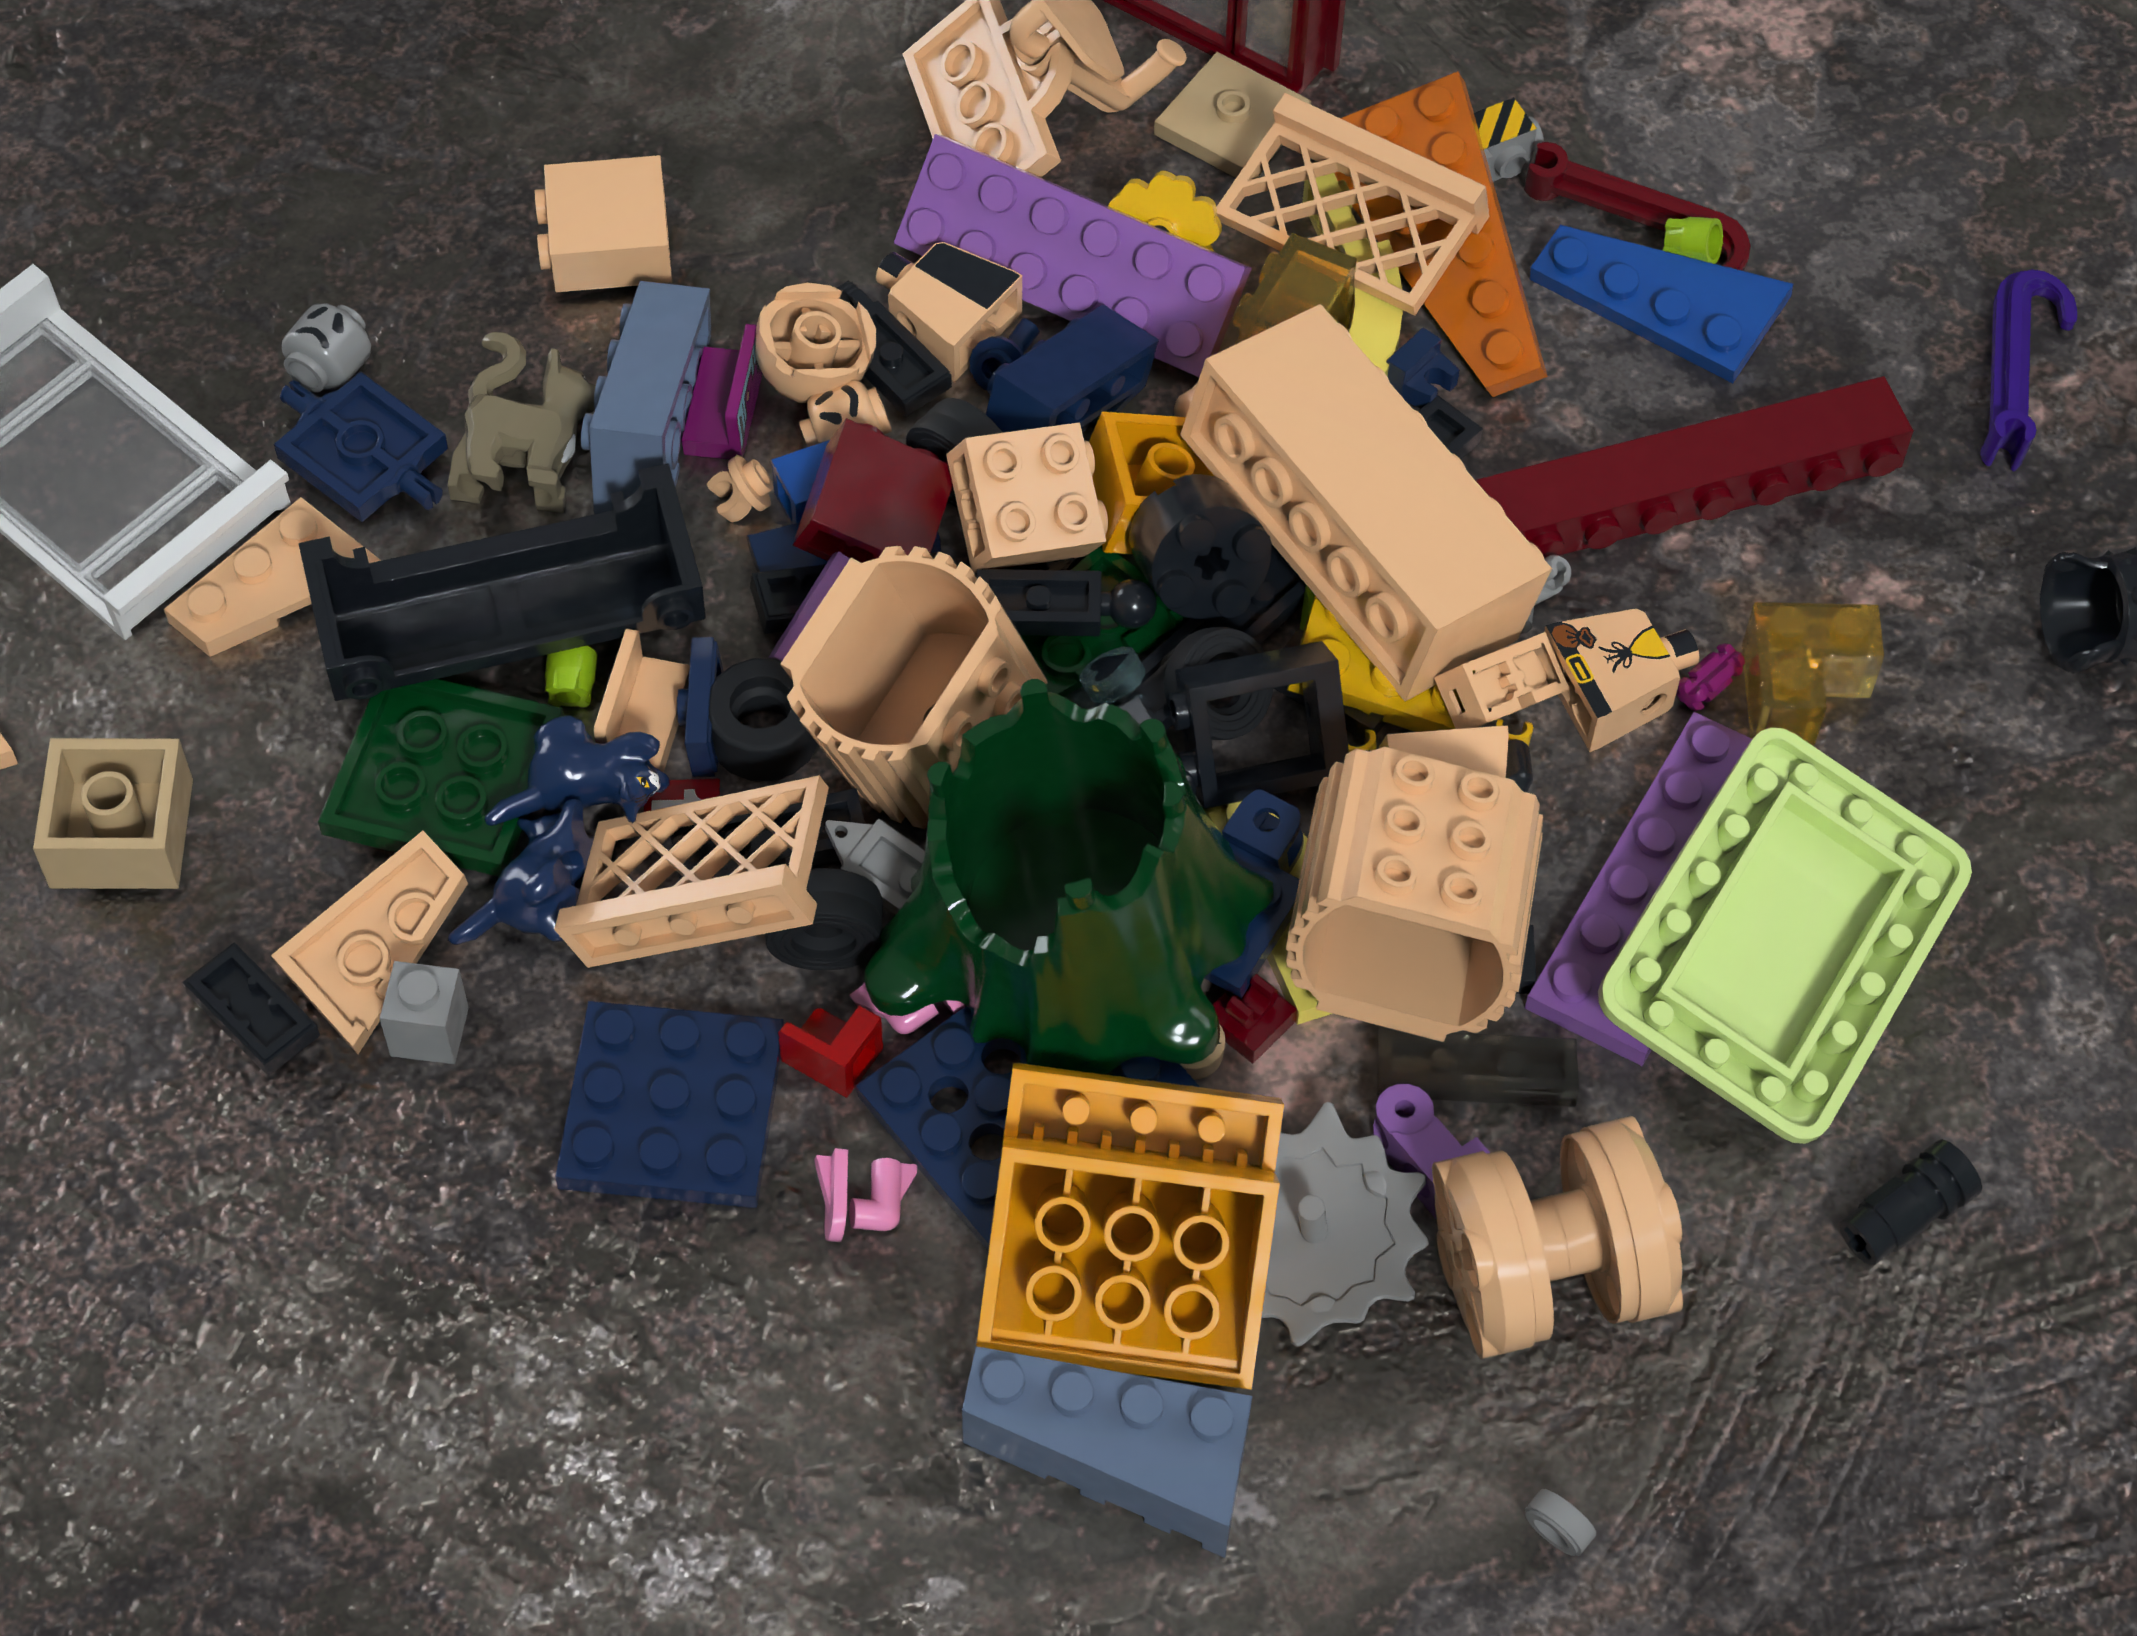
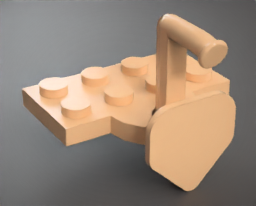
[902,0,1187,177]

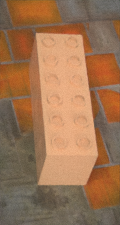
[1180,304,1552,701]

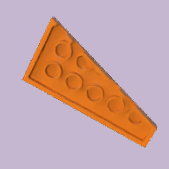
[1334,71,1548,397]

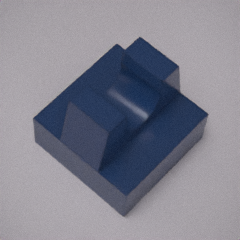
[1386,327,1460,409]

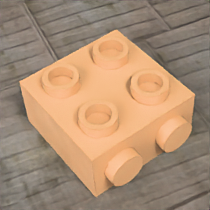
[535,155,672,293]
[946,422,1108,573]

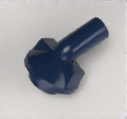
[969,318,1040,390]

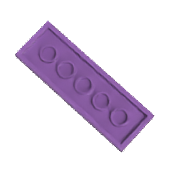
[894,134,1252,377]
[1525,712,1752,1066]

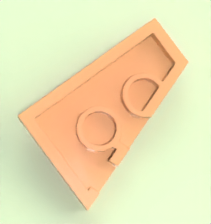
[164,497,381,657]
[271,831,468,1055]

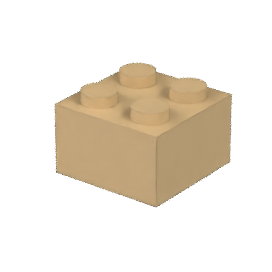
[33,738,193,889]

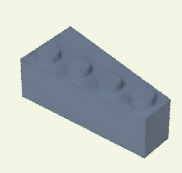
[581,281,711,514]
[962,1346,1252,1558]

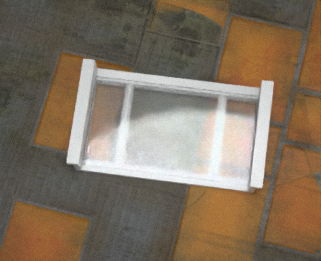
[0,264,291,641]

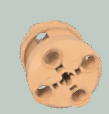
[1432,1116,1683,1359]

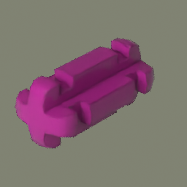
[1676,643,1745,711]

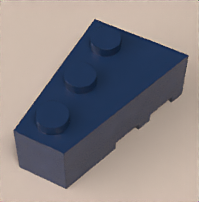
[986,304,1159,434]

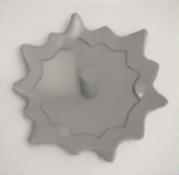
[1262,1102,1429,1346]

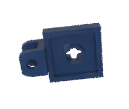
[1204,790,1304,999]

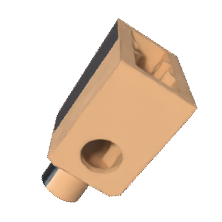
[876,242,1022,383]

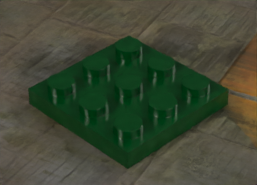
[318,679,564,877]

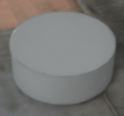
[1525,1489,1596,1556]

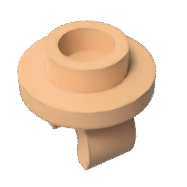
[707,455,774,522]

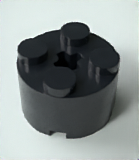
[1129,474,1272,619]

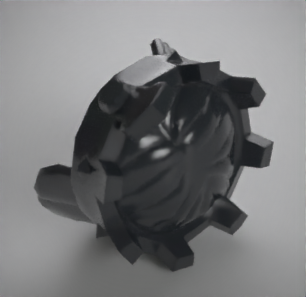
[2040,547,2137,674]

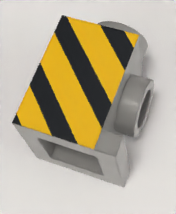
[1474,97,1544,182]

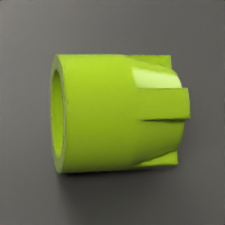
[1662,217,1723,264]
[545,646,597,708]

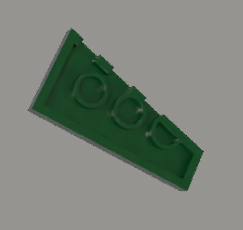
[1020,545,1190,697]

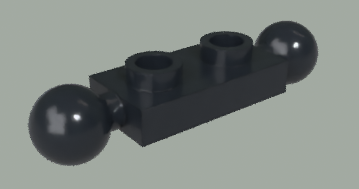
[977,569,1157,636]

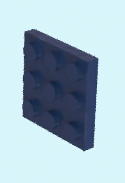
[555,1001,784,1208]

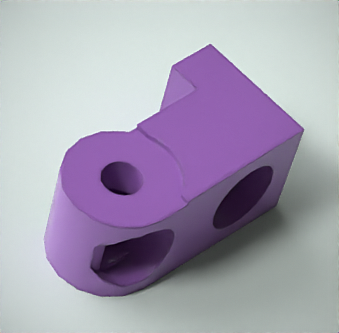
[1373,1084,1490,1219]

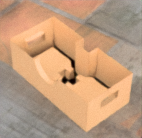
[1434,632,1570,729]

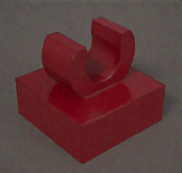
[1213,974,1297,1064]

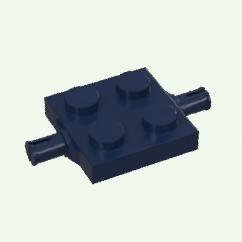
[274,372,448,522]

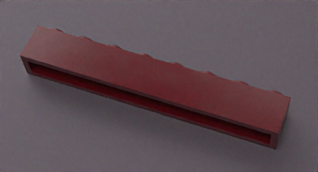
[1475,376,1914,558]

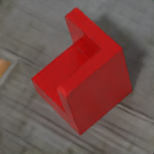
[778,1005,883,1098]

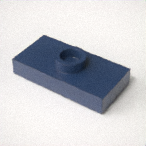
[677,637,724,777]

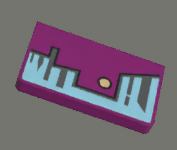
[682,324,763,460]

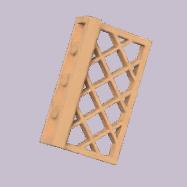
[1216,93,1490,316]
[554,775,829,968]

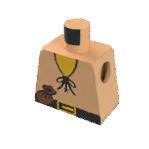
[1544,609,1699,752]

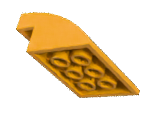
[976,1062,1284,1390]

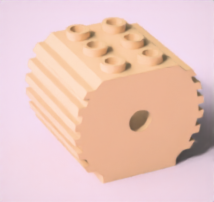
[780,546,1048,829]
[1286,747,1543,1042]

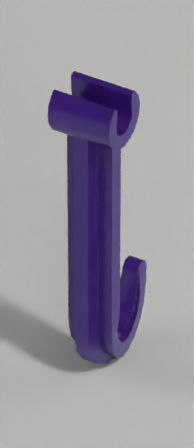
[1980,269,2077,471]

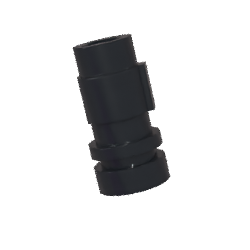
[1839,1139,1982,1266]

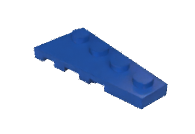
[1530,225,1793,384]

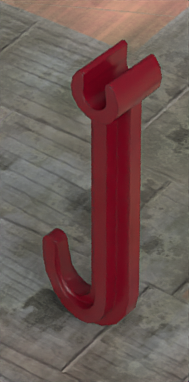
[1524,142,1751,271]

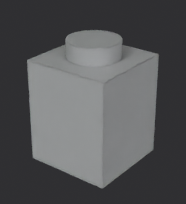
[380,961,469,1064]

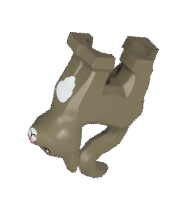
[447,332,596,513]

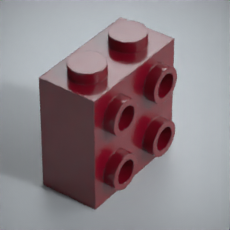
[792,418,953,563]

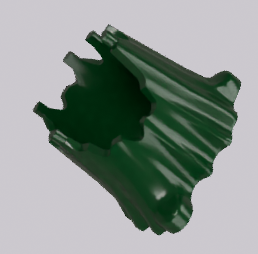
[864,679,1274,1074]

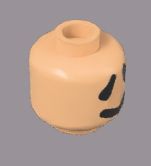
[799,380,892,447]

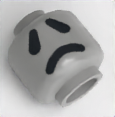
[282,303,371,392]

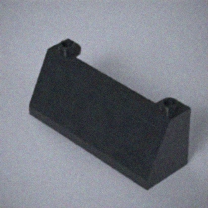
[298,463,706,701]

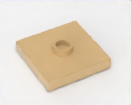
[1154,52,1311,178]

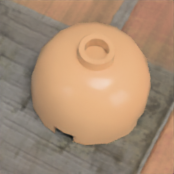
[755,282,876,403]

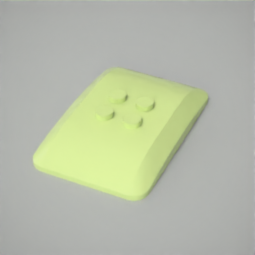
[1598,727,1972,1144]

